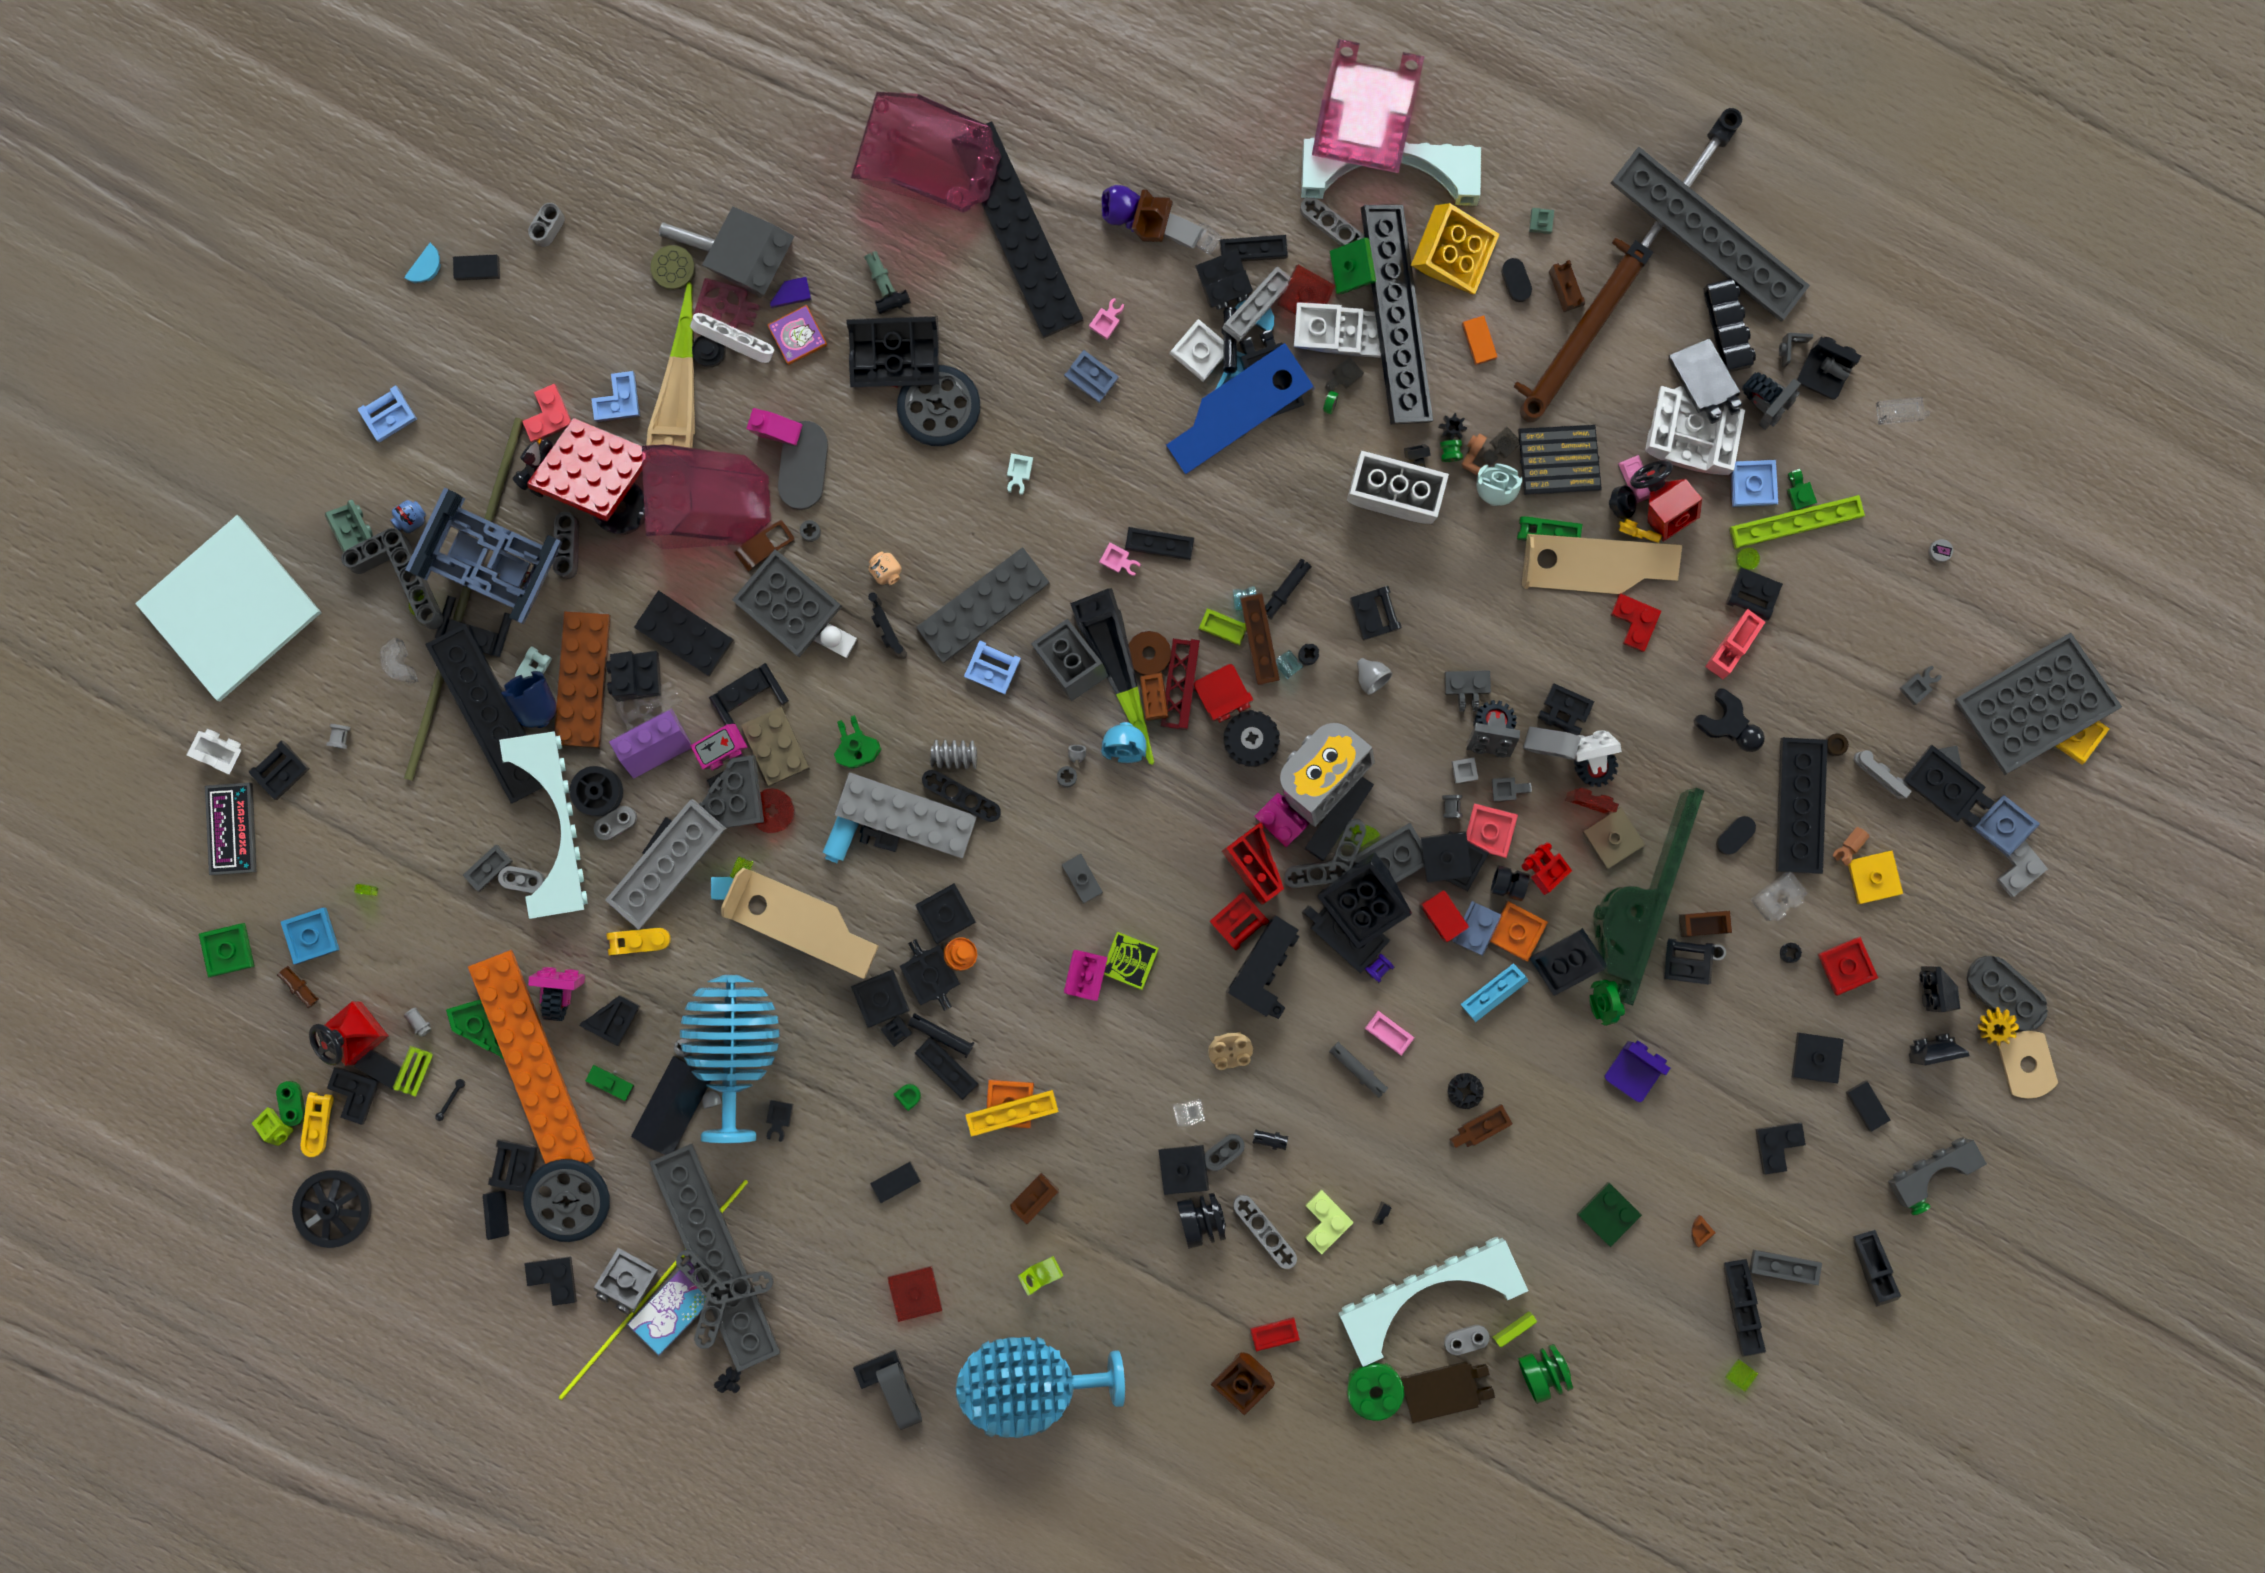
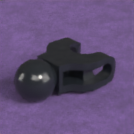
[1694,688,1765,752]

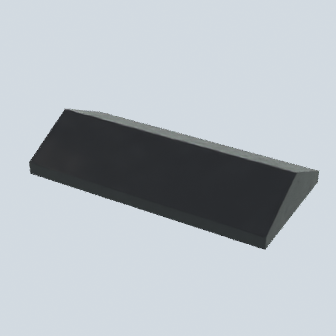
[631,1056,711,1155]

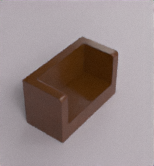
[1679,911,1732,937]

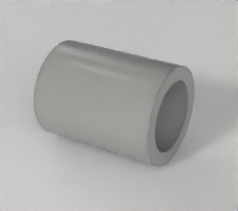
[1713,945,1726,960]

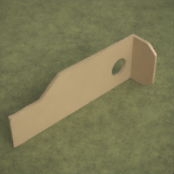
[1522,534,1682,594]

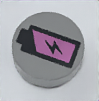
[1929,539,1953,562]

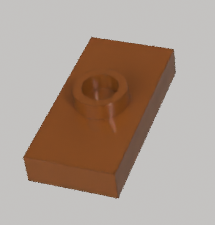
[1140,673,1169,721]

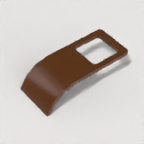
[734,520,795,572]

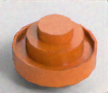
[943,937,977,971]

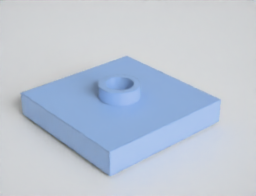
[1730,460,1778,507]

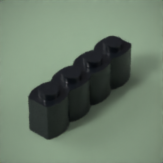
[1703,279,1756,372]

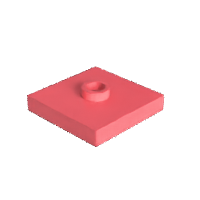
[1466,803,1518,858]

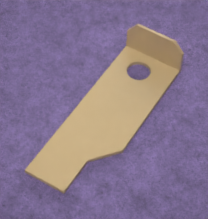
[721,868,879,979]

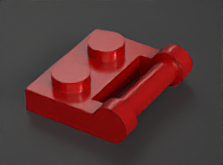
[1209,892,1269,951]

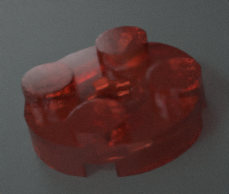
[754,788,795,833]

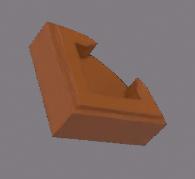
[1692,1215,1715,1248]

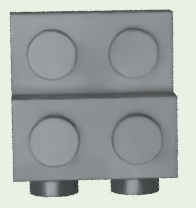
[594,1248,658,1314]

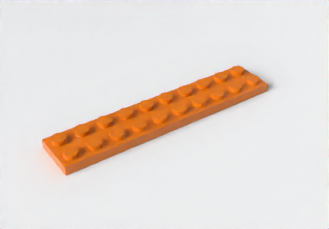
[468,950,594,1164]

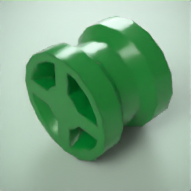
[1440,440,1463,462]

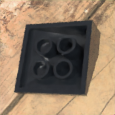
[1317,852,1412,948]

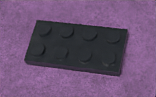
[634,590,734,677]

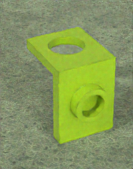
[1018,1256,1063,1296]

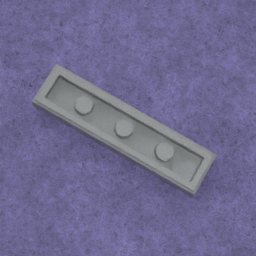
[1222,267,1294,342]

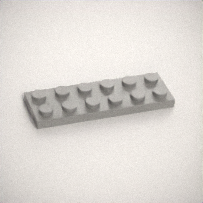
[834,772,977,858]
[605,799,726,930]

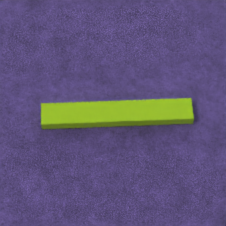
[1729,495,1865,549]

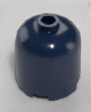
[501,671,557,728]

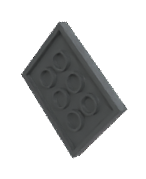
[732,549,842,657]

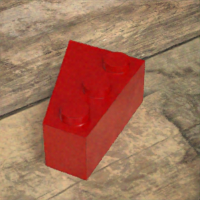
[1221,822,1284,905]

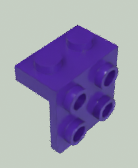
[1604,1040,1671,1102]

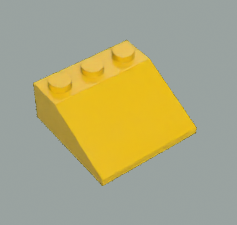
[1411,203,1499,295]

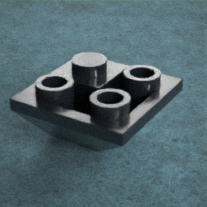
[1919,966,1961,1012]

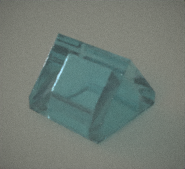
[1276,650,1303,680]

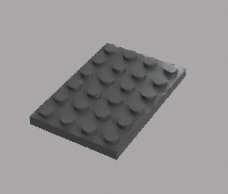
[1954,633,2122,775]

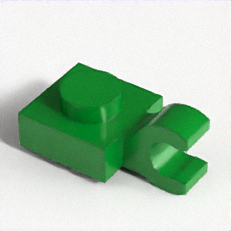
[1787,469,1817,511]

